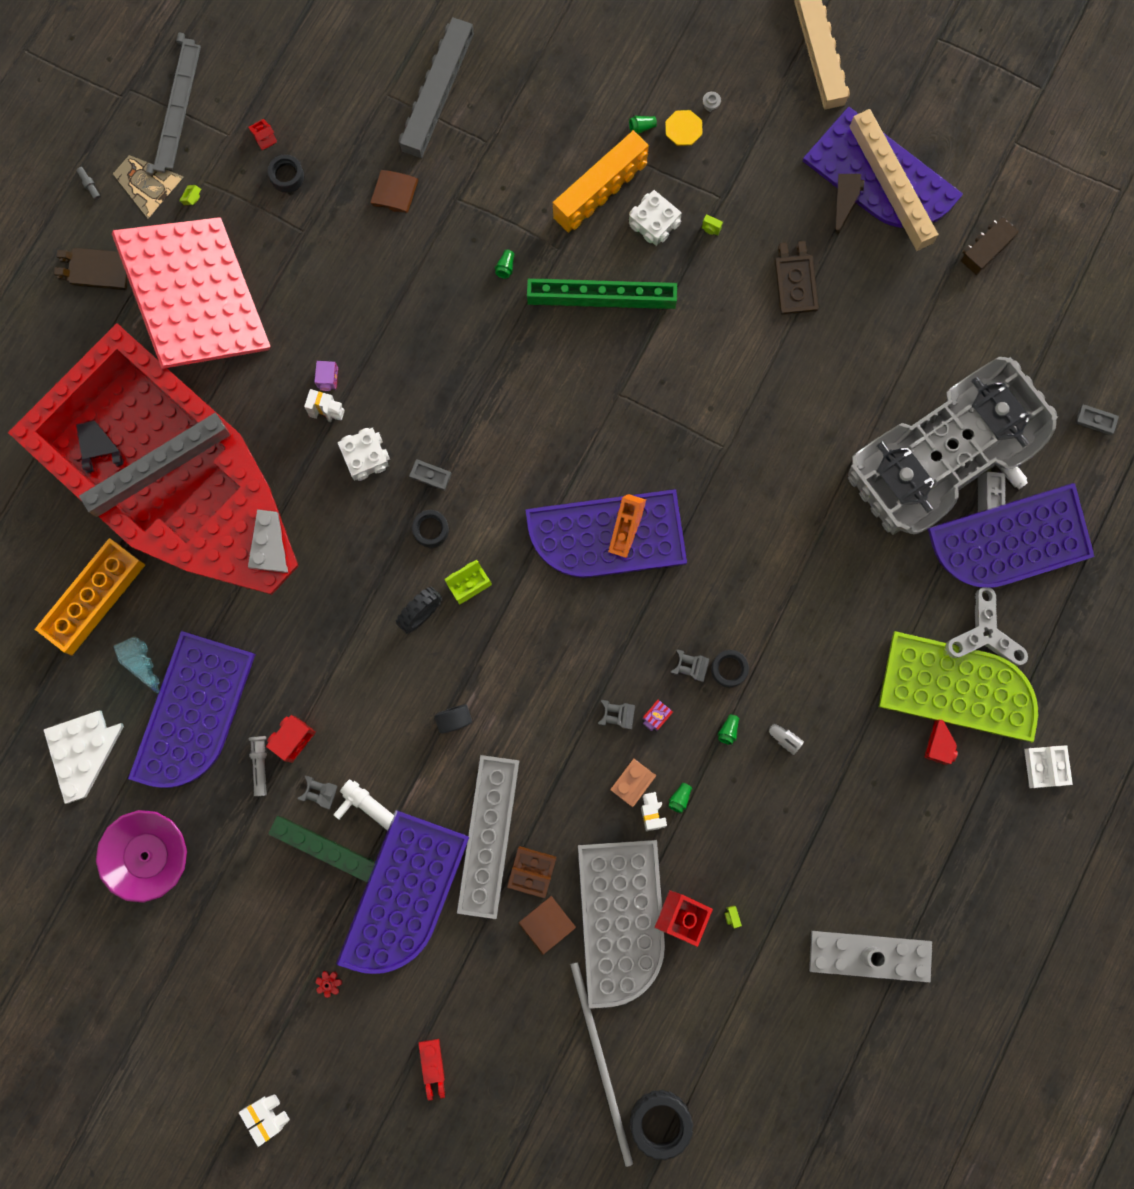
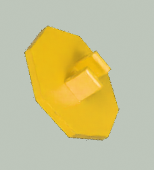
[665,110,702,146]

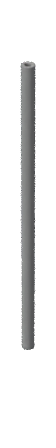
[570,962,633,1167]

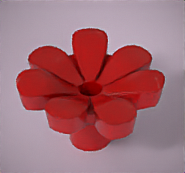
[316,971,342,998]

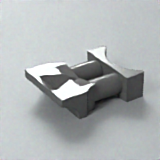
[671,649,710,682]
[598,700,635,729]
[297,776,338,809]

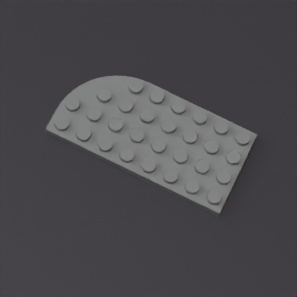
[578,840,665,1008]

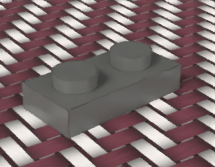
[1075,404,1119,435]
[409,459,452,491]

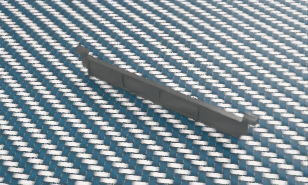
[145,32,201,175]

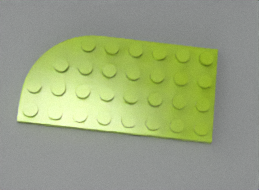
[878,631,1038,742]

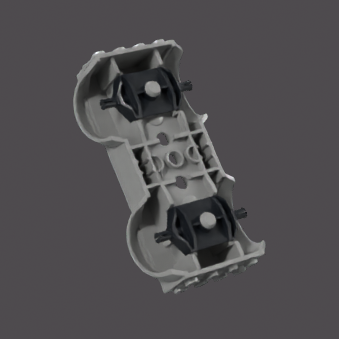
[848,357,1058,535]

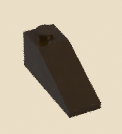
[835,174,864,234]

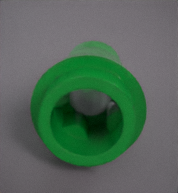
[629,116,657,134]
[495,250,514,279]
[718,714,740,745]
[668,783,692,813]

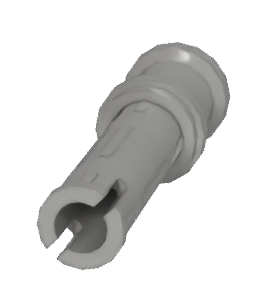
[249,736,267,796]

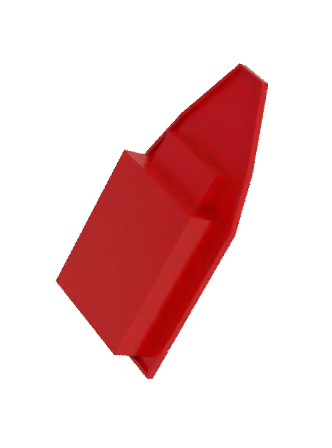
[8,323,299,595]

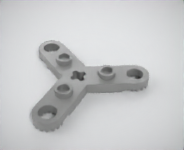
[945,587,1028,666]

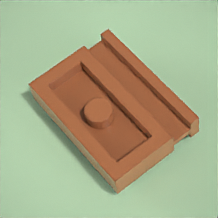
[610,759,656,807]

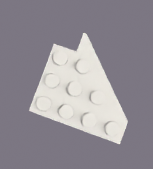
[44,710,124,804]

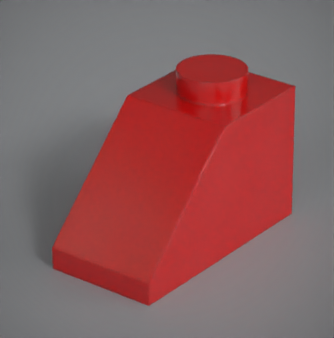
[924,719,958,765]

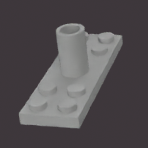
[809,931,932,982]

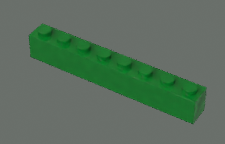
[527,279,677,309]

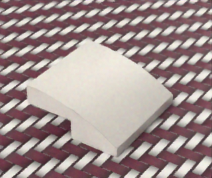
[1024,746,1073,788]

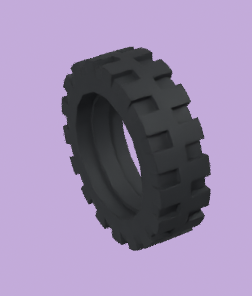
[395,587,443,634]

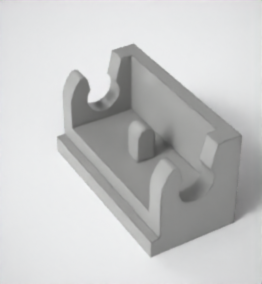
[978,472,1005,512]

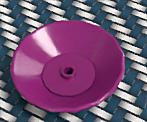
[96,810,187,903]

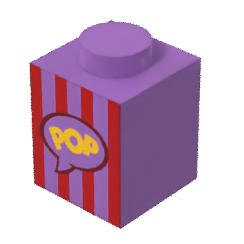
[315,361,338,391]
[642,700,673,731]

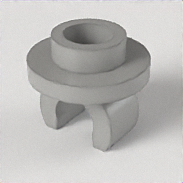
[703,92,721,112]

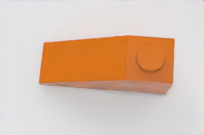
[608,494,646,558]

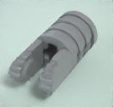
[769,724,804,755]

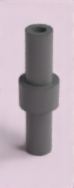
[76,167,101,200]

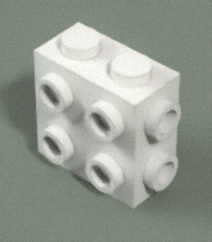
[629,190,682,246]
[338,428,390,481]

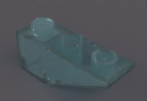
[114,637,160,693]

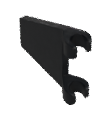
[76,420,123,473]

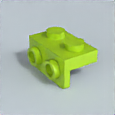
[444,560,492,605]

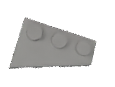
[248,510,288,573]

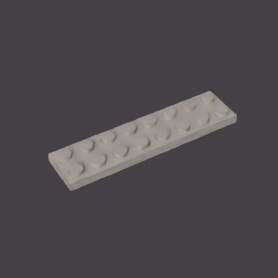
[457,755,519,919]

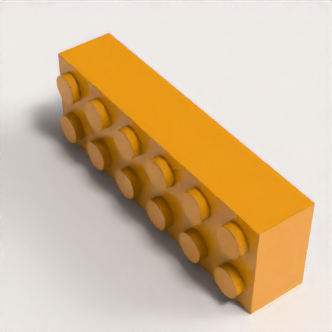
[553,130,649,233]
[35,538,145,655]

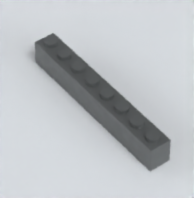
[399,17,474,158]
[79,413,231,517]

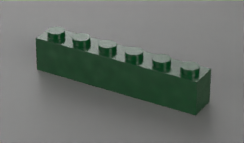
[268,816,375,883]

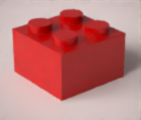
[266,715,316,763]
[654,890,713,947]

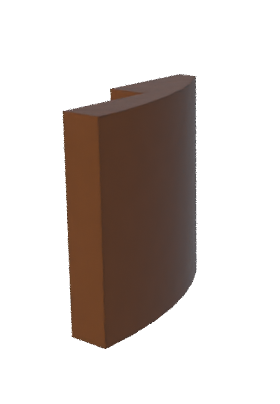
[370,170,418,213]
[507,846,557,898]
[518,896,576,955]

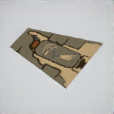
[113,155,184,218]

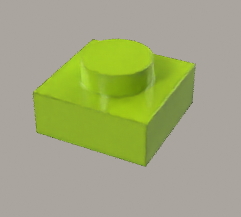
[179,185,201,205]
[702,214,723,235]
[724,906,742,928]

